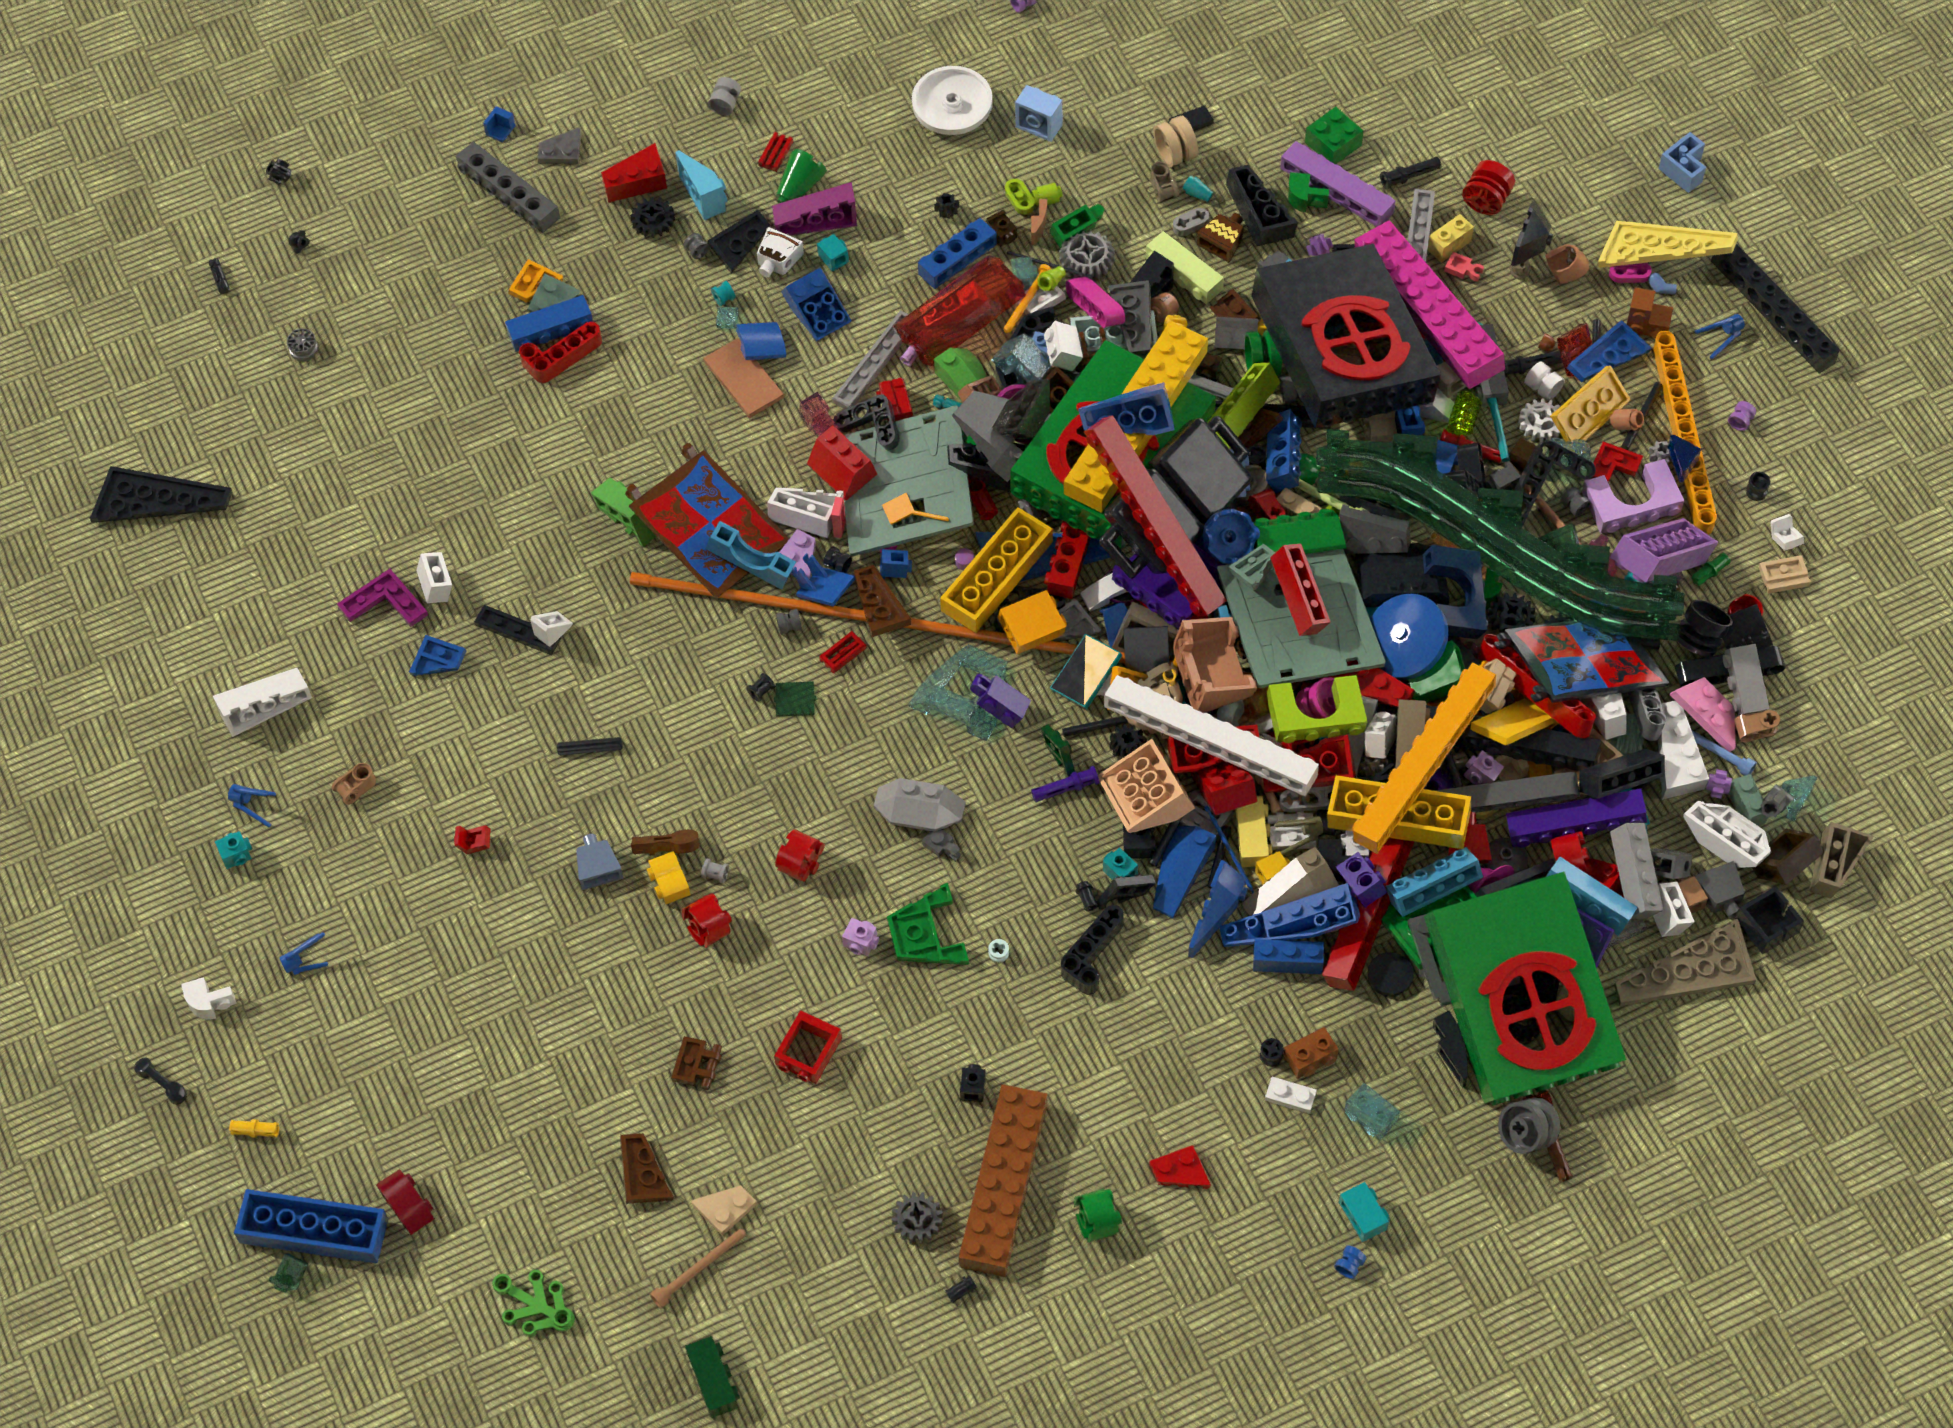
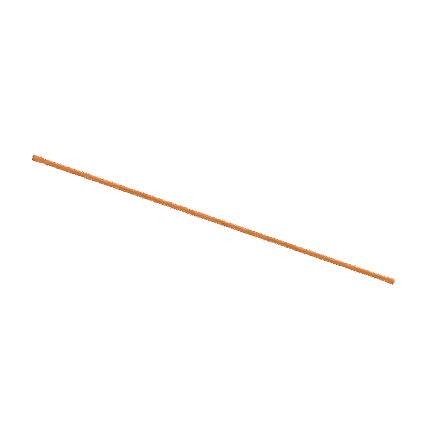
[630,572,1483,716]

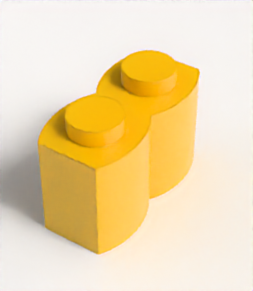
[646,851,691,905]

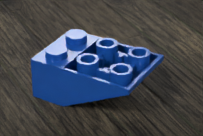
[781,267,852,341]

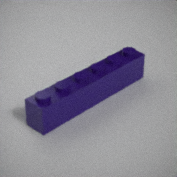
[1506,789,1647,847]

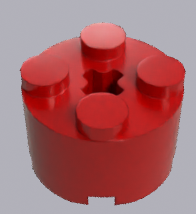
[775,829,825,882]
[1551,831,1593,876]
[682,893,732,948]

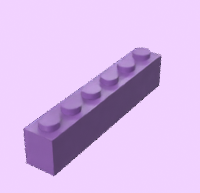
[1280,141,1395,227]

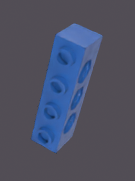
[918,218,997,289]
[1266,409,1302,493]

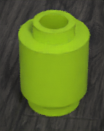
[1031,182,1063,206]

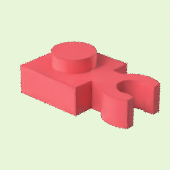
[1444,252,1484,282]

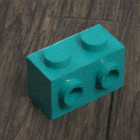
[1339,1182,1390,1242]

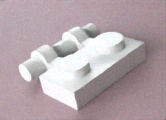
[1267,811,1316,851]

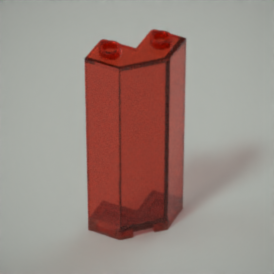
[894,255,1026,367]

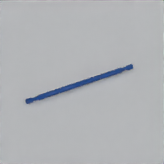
[1204,805,1255,894]

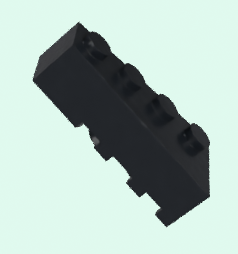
[1226,165,1298,246]

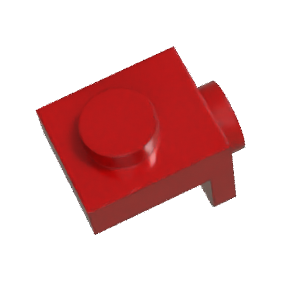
[454,825,491,854]

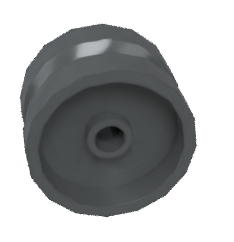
[1498,1097,1560,1154]

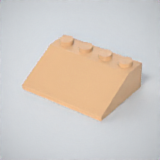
[1098,739,1195,833]

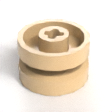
[1153,115,1199,168]

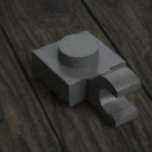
[922,829,961,861]

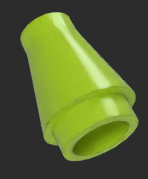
[1037,266,1066,291]

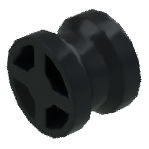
[1260,1038,1284,1067]

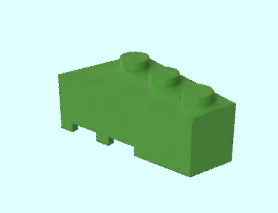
[591,477,656,547]

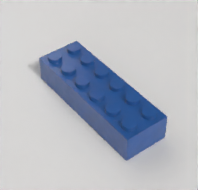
[234,1189,389,1264]

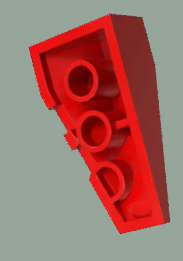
[1168,725,1260,773]
[1263,735,1356,793]

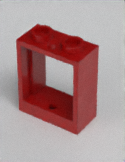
[774,1010,842,1084]

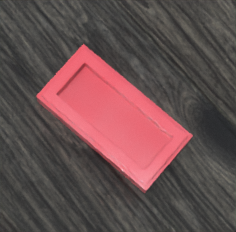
[831,497,846,538]

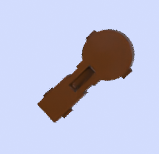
[631,829,700,856]

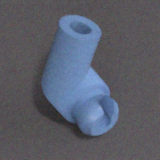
[1648,273,1677,295]

